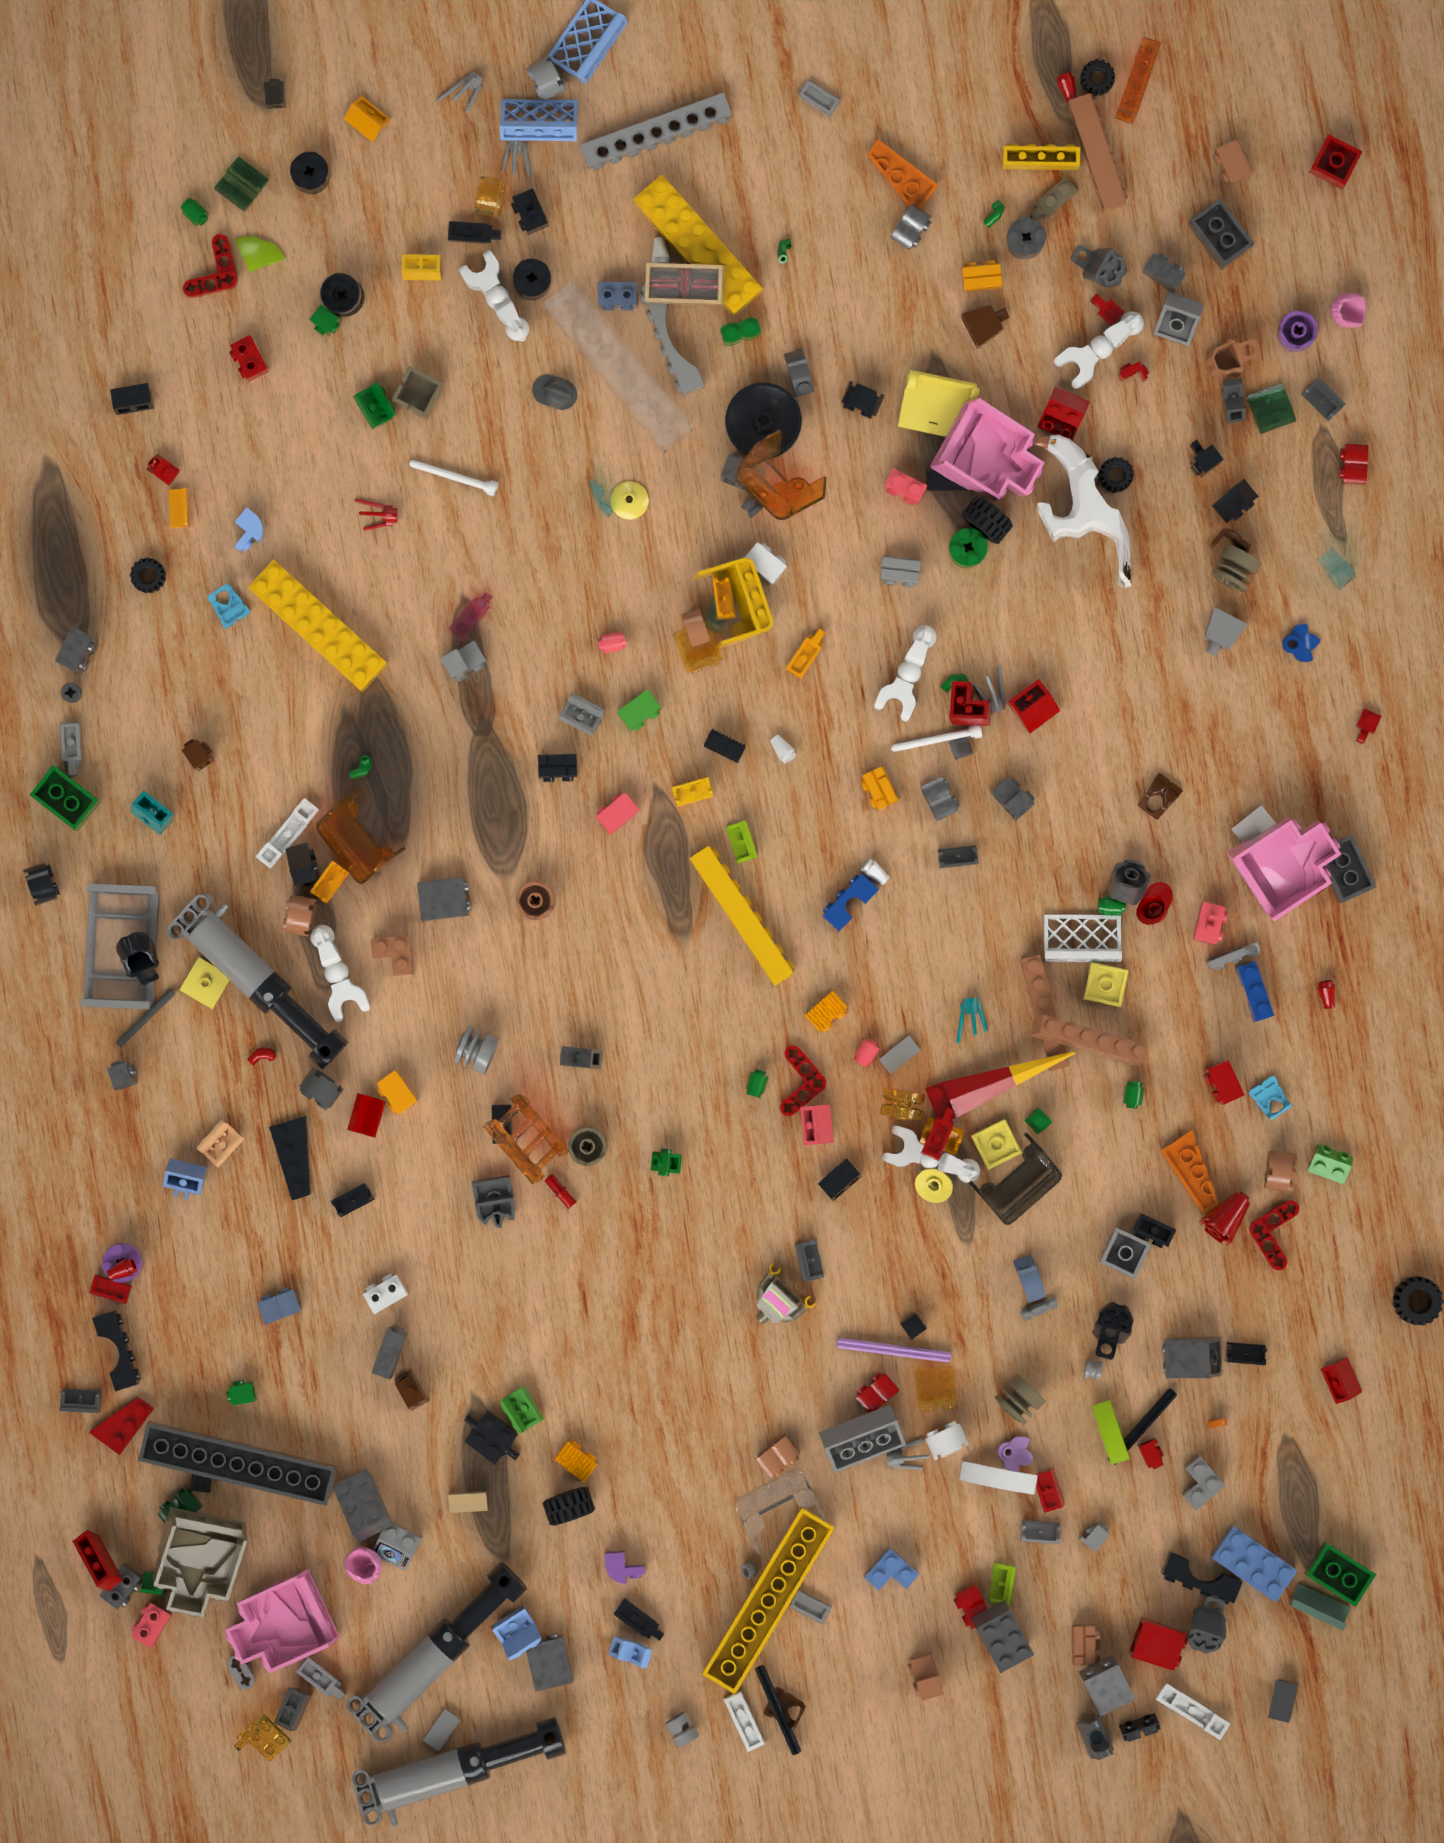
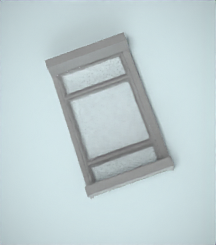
[81,883,159,1010]

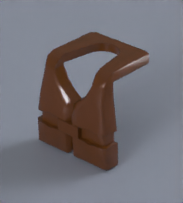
[1210,528,1251,553]
[1138,773,1183,820]
[763,1686,806,1729]

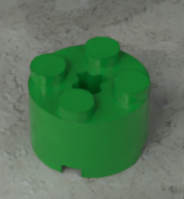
[948,528,988,569]

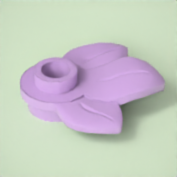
[997,1436,1033,1472]

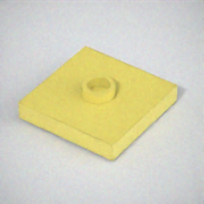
[180,957,230,1009]
[1083,962,1129,1008]
[971,1119,1022,1170]

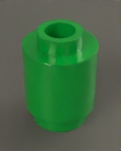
[180,198,209,226]
[1098,896,1126,916]
[745,1069,769,1098]
[1123,1081,1144,1109]

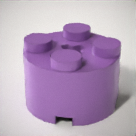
[1277,311,1318,352]
[102,1243,144,1283]

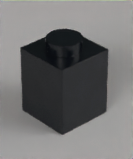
[900,1312,927,1340]

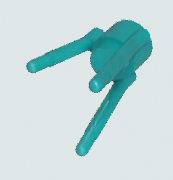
[956,998,988,1044]

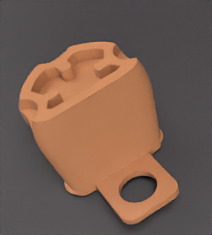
[1205,339,1260,380]

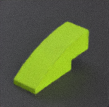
[1092,1400,1130,1465]

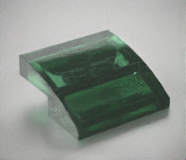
[214,156,269,212]
[1246,383,1296,434]

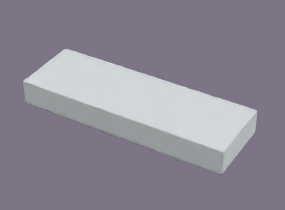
[723,1690,765,1752]

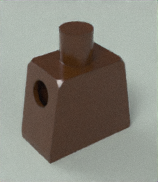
[961,305,1009,349]
[395,1369,429,1411]

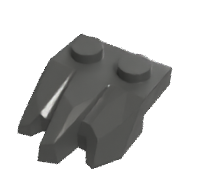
[472,1175,515,1228]

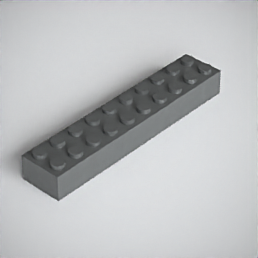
[138,1421,336,1506]

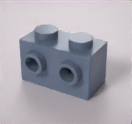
[598,282,637,311]

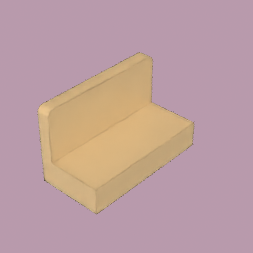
[447,1491,488,1513]

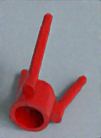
[355,498,398,531]

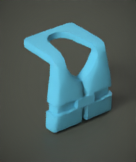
[207,583,250,629]
[1248,1076,1292,1120]

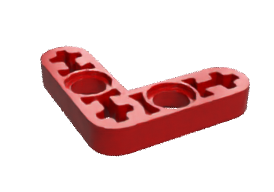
[183,234,238,298]
[780,1045,826,1116]
[1249,1200,1299,1271]

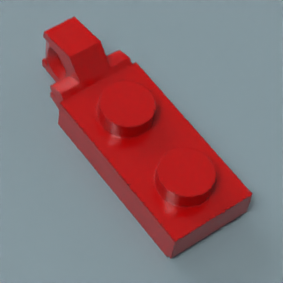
[921,1107,954,1161]

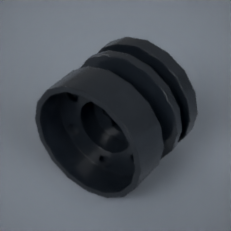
[320,273,365,317]

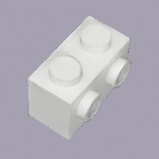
[362,1274,408,1314]

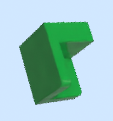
[140,1571,165,1595]

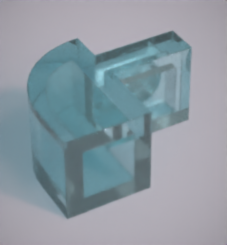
[1317,547,1356,590]

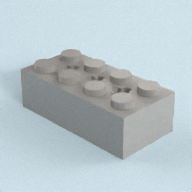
[819,1405,906,1473]

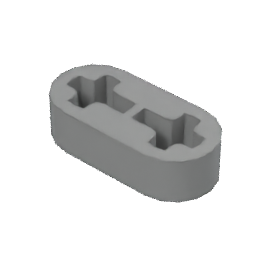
[228,1655,255,1690]

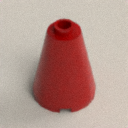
[1199,1192,1250,1246]

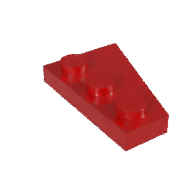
[89,1397,154,1455]

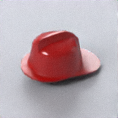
[1136,882,1173,925]

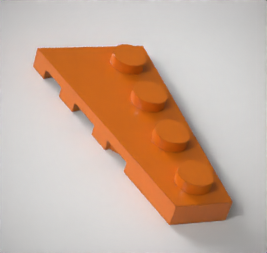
[867,139,939,209]
[1160,1129,1219,1215]

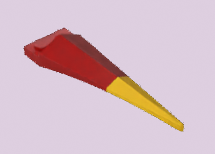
[925,1051,1075,1120]

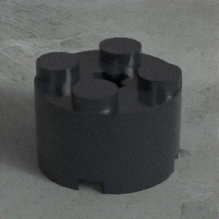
[290,152,330,195]
[513,259,551,301]
[841,381,885,419]
[23,862,60,906]

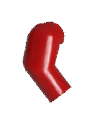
[247,1047,276,1066]

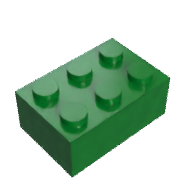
[29,765,101,831]
[1304,1541,1376,1607]

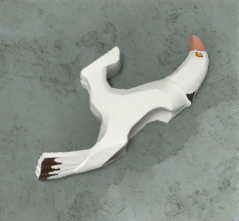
[1033,435,1131,588]

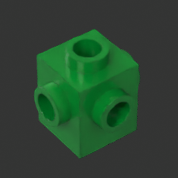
[650,1148,682,1176]

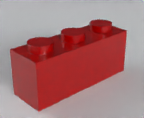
[72,1530,123,1591]

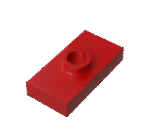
[89,1274,132,1304]

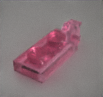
[449,592,493,642]

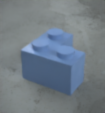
[864,1547,919,1590]

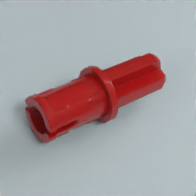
[545,1174,577,1209]

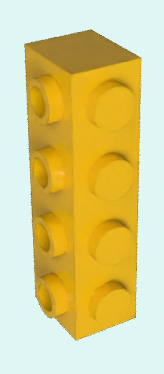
[1002,144,1080,170]

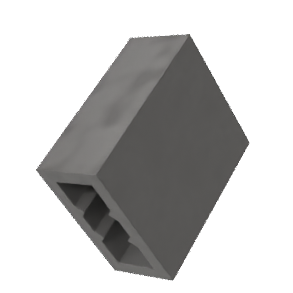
[417,877,471,921]
[371,1325,408,1380]
[526,1633,574,1692]
[1079,1655,1135,1716]

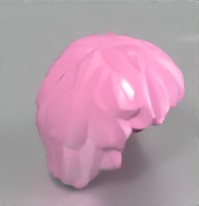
[1330,292,1366,328]
[344,1546,382,1584]

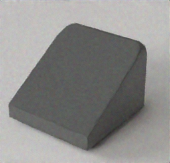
[949,737,974,760]

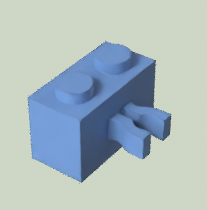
[163,1158,207,1199]

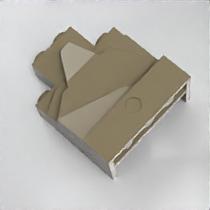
[152,1507,248,1617]

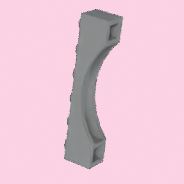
[639,286,704,396]

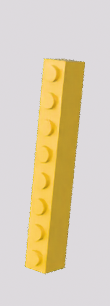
[689,846,795,986]

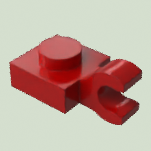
[1090,294,1124,326]
[1356,708,1381,744]

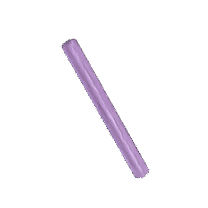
[837,1338,951,1362]

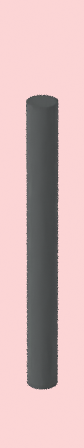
[116,989,176,1047]

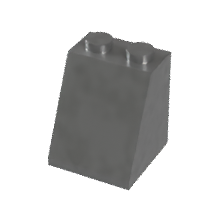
[1162,1337,1222,1378]

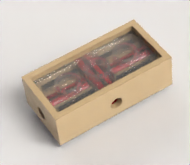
[645,263,725,306]

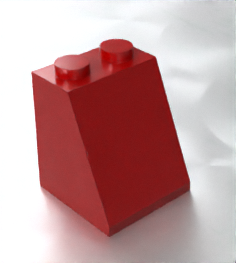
[1129,1617,1188,1671]

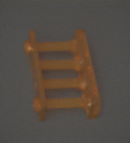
[1115,36,1161,124]
[482,1094,569,1184]

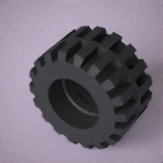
[962,496,1013,544]
[1392,1276,1444,1326]
[542,1487,595,1526]

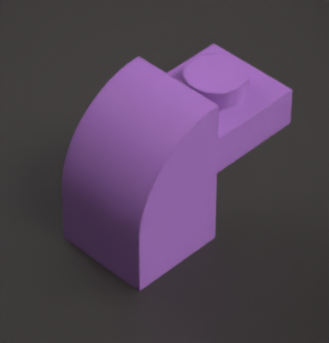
[605,1551,645,1584]

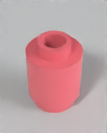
[598,631,627,654]
[853,1038,880,1067]

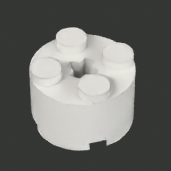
[925,1421,969,1461]

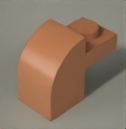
[681,609,710,647]

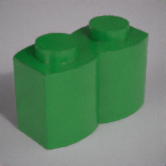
[720,318,761,346]

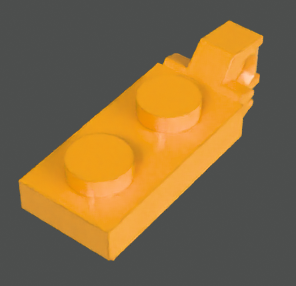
[785,628,826,680]

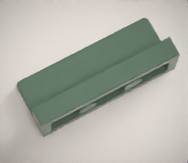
[1289,1584,1350,1631]

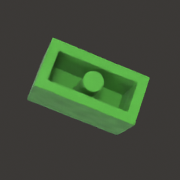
[617,689,661,732]

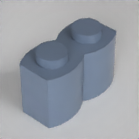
[257,1287,302,1325]

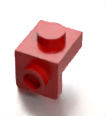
[1118,362,1149,382]
[146,454,180,486]

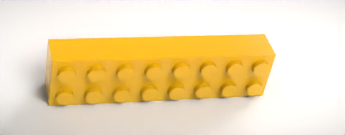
[633,174,763,317]
[248,559,388,693]

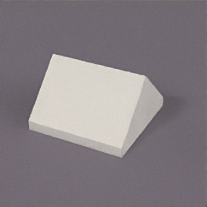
[1231,805,1276,842]

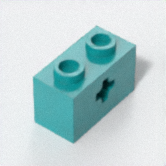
[131,790,173,835]

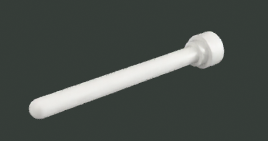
[409,460,499,497]
[891,725,982,752]

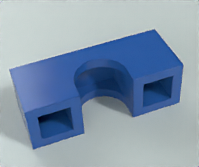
[822,874,879,932]
[1235,961,1275,1022]

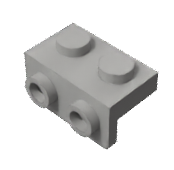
[558,693,605,736]

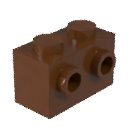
[182,739,214,771]

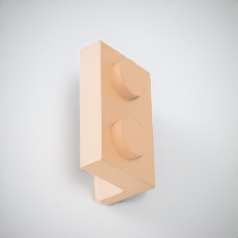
[197,1120,244,1168]

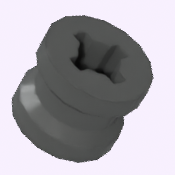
[741,495,765,518]
[61,683,82,703]

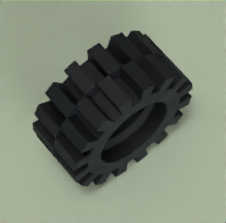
[1080,59,1115,96]
[1098,457,1134,493]
[130,558,166,593]

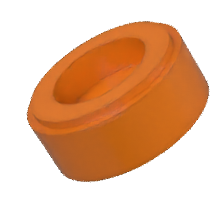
[1207,1418,1228,1429]

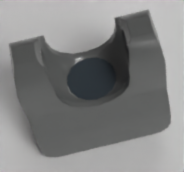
[1076,1713,1114,1760]

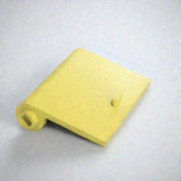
[897,369,980,437]

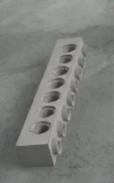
[580,92,732,171]

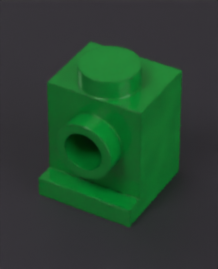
[1024,1108,1052,1135]

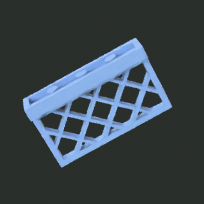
[549,0,628,85]
[500,99,578,141]

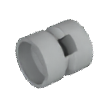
[664,1711,699,1748]

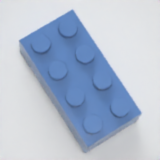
[1210,1524,1298,1602]

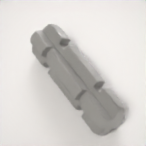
[1021,1297,1058,1321]

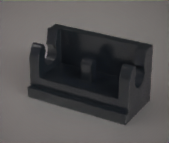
[110,383,154,415]
[818,1158,862,1202]
[331,1183,375,1217]
[1225,1342,1267,1365]

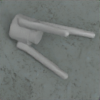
[438,71,483,112]
[500,140,531,178]
[973,665,1006,714]
[887,1438,930,1470]

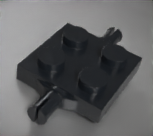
[464,1410,520,1465]

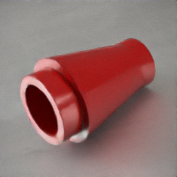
[1056,72,1077,102]
[1316,980,1336,1009]
[107,1258,137,1281]

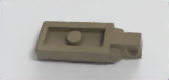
[1030,177,1078,220]

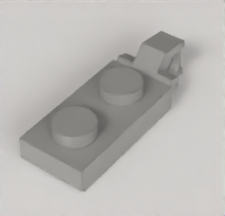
[60,722,82,776]
[1206,942,1261,970]
[296,1656,346,1700]

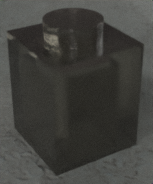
[264,79,287,109]

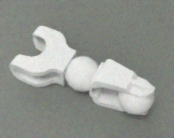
[458,249,529,341]
[1053,311,1144,390]
[874,625,937,722]
[310,925,370,1023]
[881,1125,980,1183]

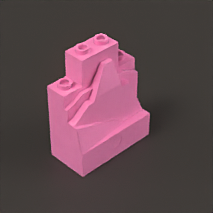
[930,398,1045,501]
[1227,817,1341,921]
[225,1569,340,1674]

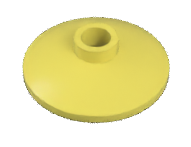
[611,481,649,520]
[915,1168,953,1203]

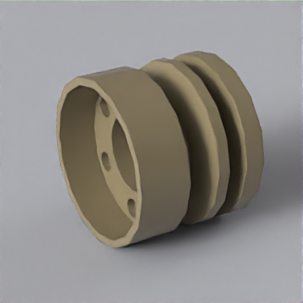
[1211,544,1262,593]
[995,1374,1046,1425]

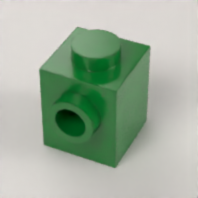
[309,305,341,336]
[226,1380,257,1406]

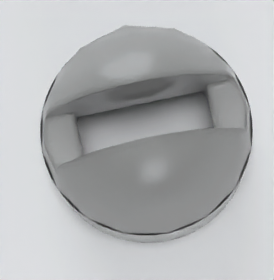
[741,1562,758,1579]

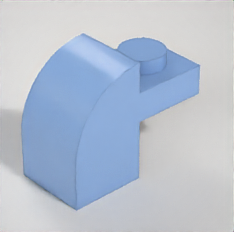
[234,508,264,553]
[608,1636,652,1668]

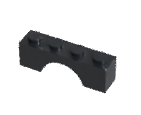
[92,1310,141,1392]
[1161,1551,1243,1605]

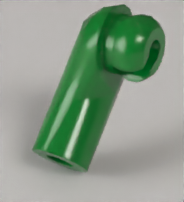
[983,200,1005,228]
[777,239,792,264]
[940,673,969,693]
[348,755,372,780]

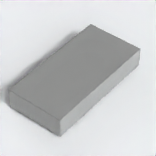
[798,79,840,117]
[879,1036,921,1074]
[789,1589,832,1624]
[423,1708,461,1752]

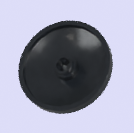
[725,382,802,460]

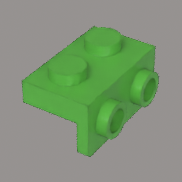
[1308,1144,1353,1185]
[500,1386,544,1434]

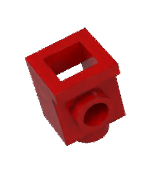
[1138,1438,1164,1469]

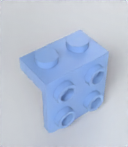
[490,1605,542,1660]

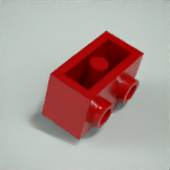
[229,335,269,382]

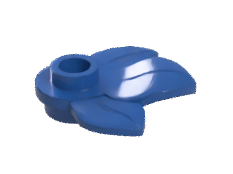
[1282,624,1320,662]

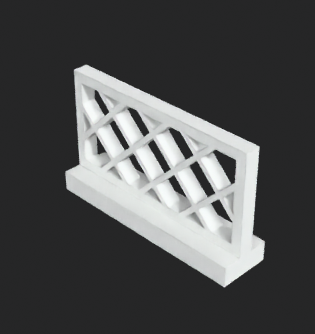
[1044,915,1122,962]

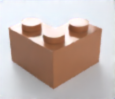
[371,935,414,976]
[907,1652,944,1701]

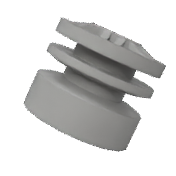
[454,1026,500,1075]

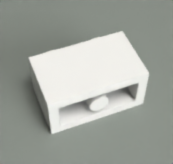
[745,542,787,586]

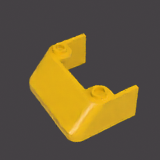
[693,558,773,649]

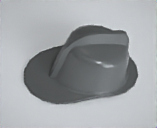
[532,375,577,410]

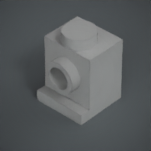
[1079,1521,1110,1552]

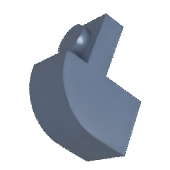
[1013,1255,1047,1303]

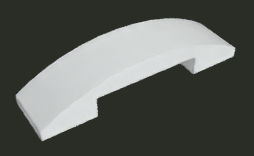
[256,798,319,869]
[959,1461,1038,1495]
[1156,1683,1230,1740]

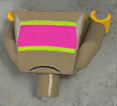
[756,1263,816,1324]

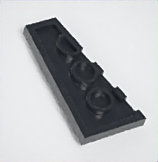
[269,1116,311,1200]

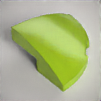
[235,236,285,273]

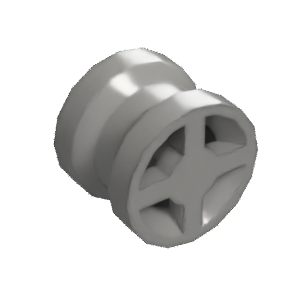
[1084,1359,1102,1381]

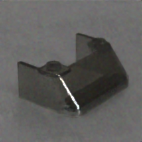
[969,1132,1062,1225]

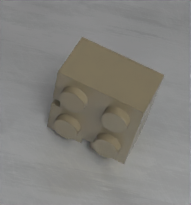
[392,366,445,420]

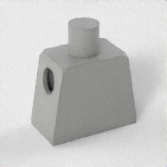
[1204,607,1248,656]

